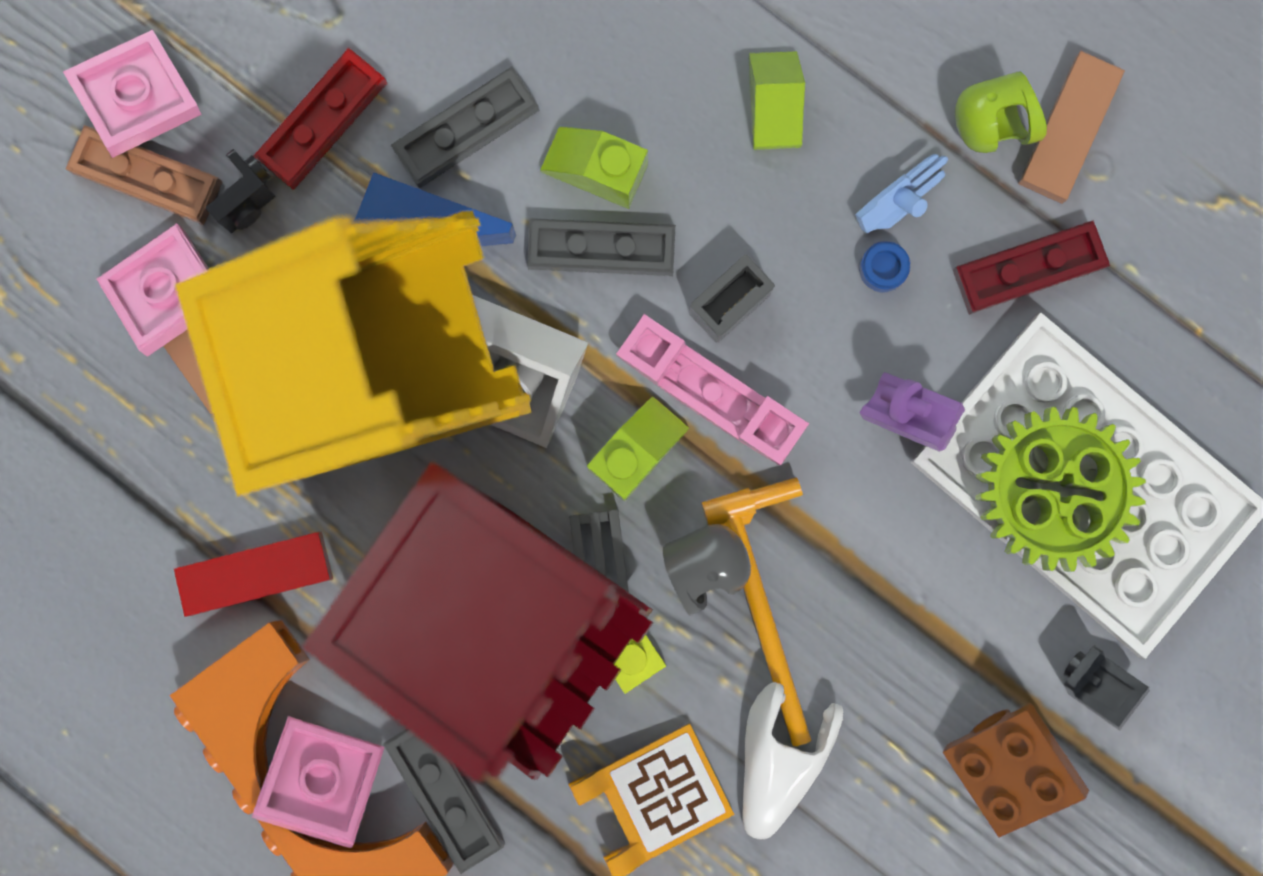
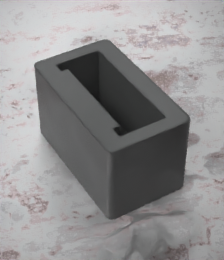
[689,255,775,343]

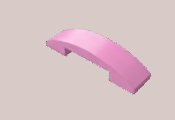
[616,314,809,466]

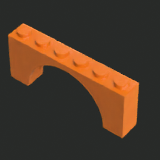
[169,620,454,876]

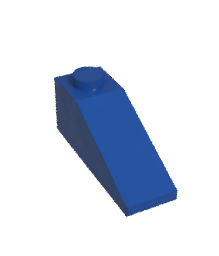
[354,172,516,247]

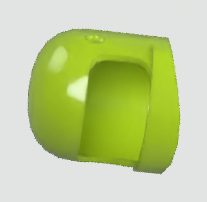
[955,71,1047,153]

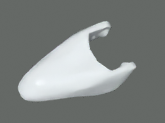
[743,682,843,839]

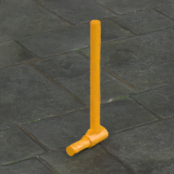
[701,477,812,746]

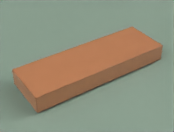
[1018,51,1125,204]
[65,125,223,225]

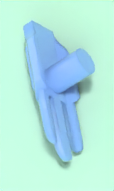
[855,154,948,233]

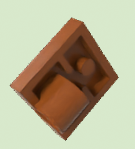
[942,703,1089,838]

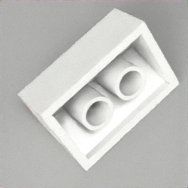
[472,295,588,448]

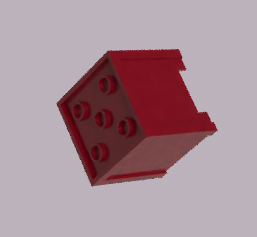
[301,461,654,783]

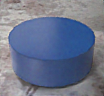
[859,241,911,293]

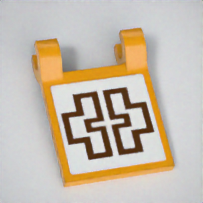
[568,723,734,876]

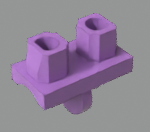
[859,372,965,452]

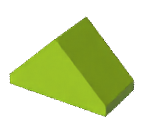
[749,51,805,150]

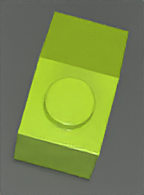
[540,126,648,209]
[586,396,689,502]

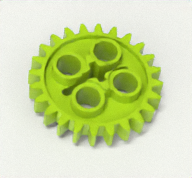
[975,406,1146,572]

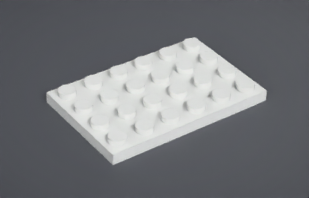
[910,313,1263,659]

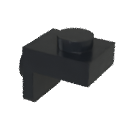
[205,149,276,234]
[1063,645,1150,731]

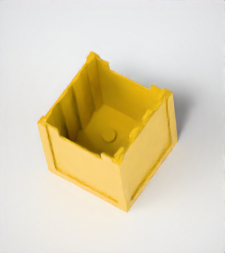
[174,211,532,497]

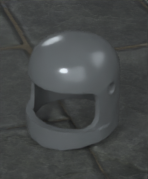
[663,524,751,616]

